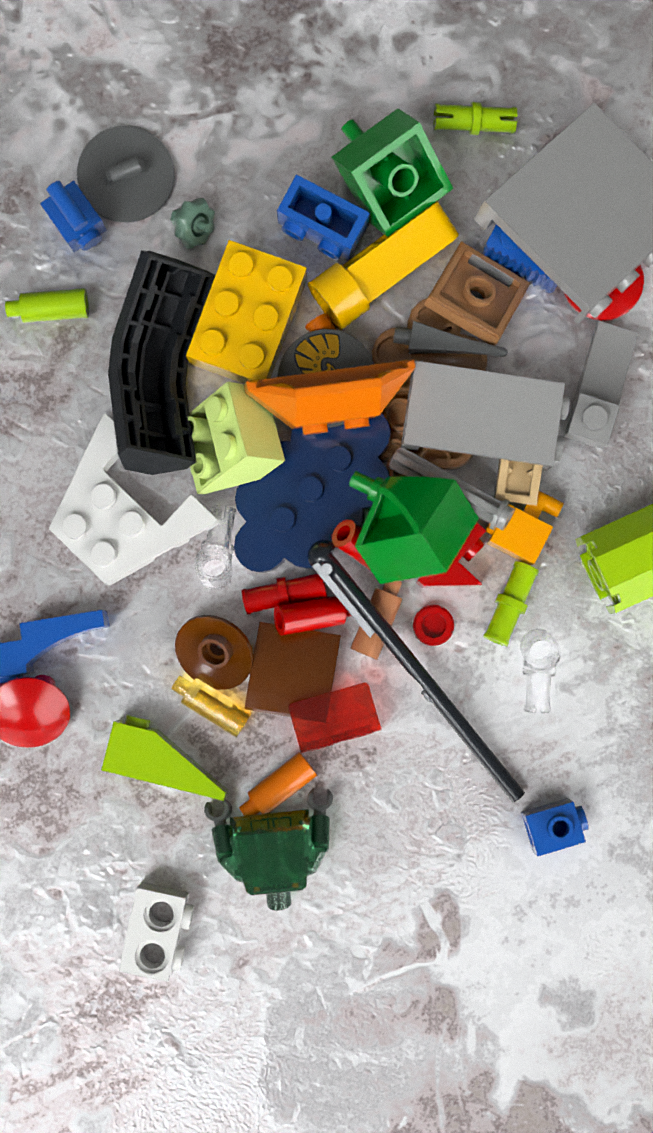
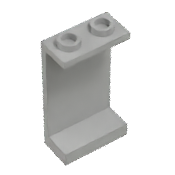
[401,361,570,470]

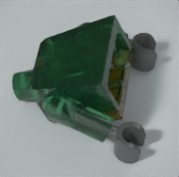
[204,788,333,911]

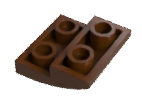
[245,622,341,723]

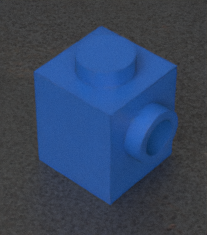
[521,798,589,857]

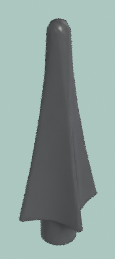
[393,320,508,357]

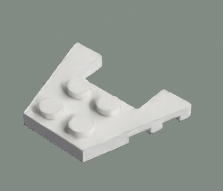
[49,413,221,586]

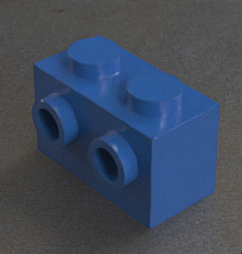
[277,174,370,260]

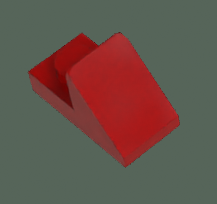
[416,522,486,588]

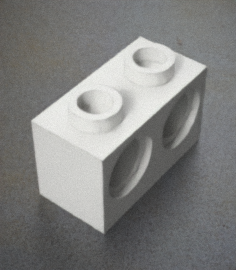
[119,882,194,982]

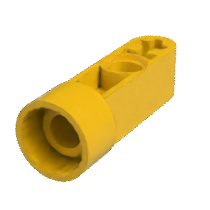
[308,200,459,330]

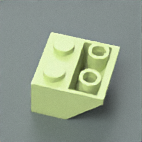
[188,382,285,495]

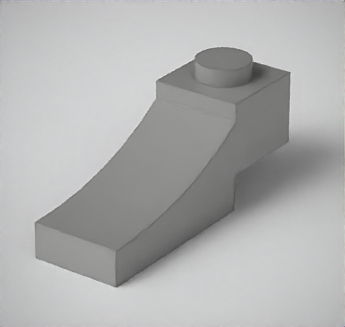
[563,321,638,449]

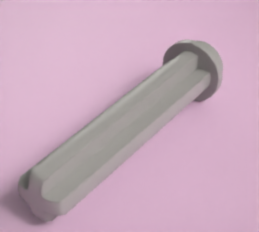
[389,447,515,531]

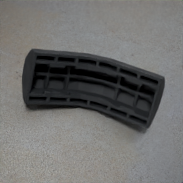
[108,250,216,475]

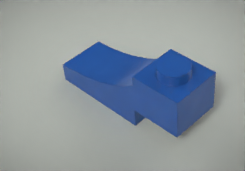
[0,610,110,684]

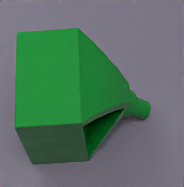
[331,108,454,237]
[349,471,479,584]

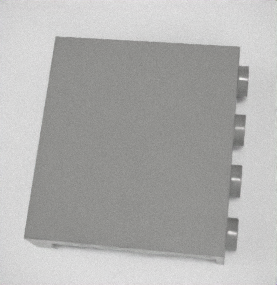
[473,103,653,324]

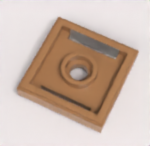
[424,241,530,346]

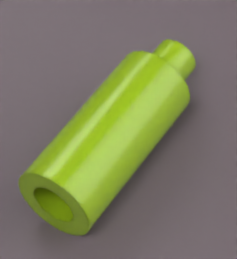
[5,288,89,323]

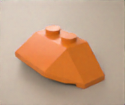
[244,359,415,435]

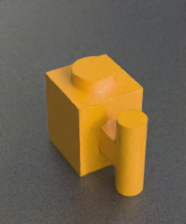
[485,490,564,566]

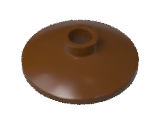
[175,615,254,690]

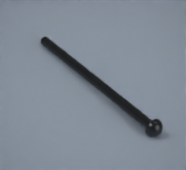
[308,540,525,803]

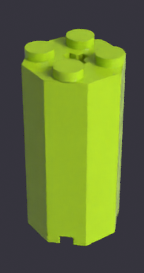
[575,504,653,614]

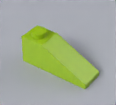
[101,714,228,801]

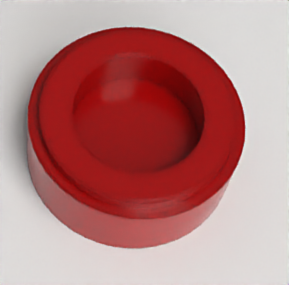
[412,605,454,646]

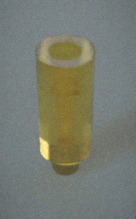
[171,675,252,738]

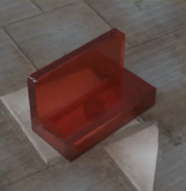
[288,682,382,754]

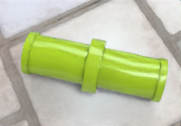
[433,102,518,135]
[483,561,539,647]

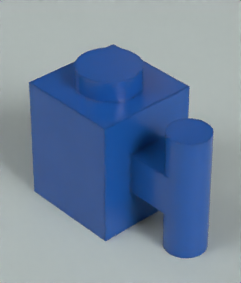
[40,180,107,253]

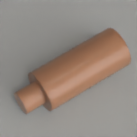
[350,581,403,660]

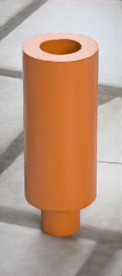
[239,752,318,817]

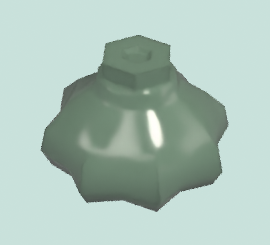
[170,198,215,249]

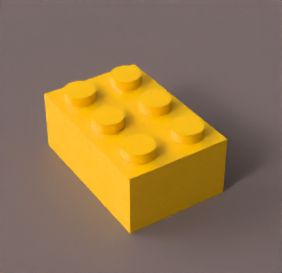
[186,240,307,384]

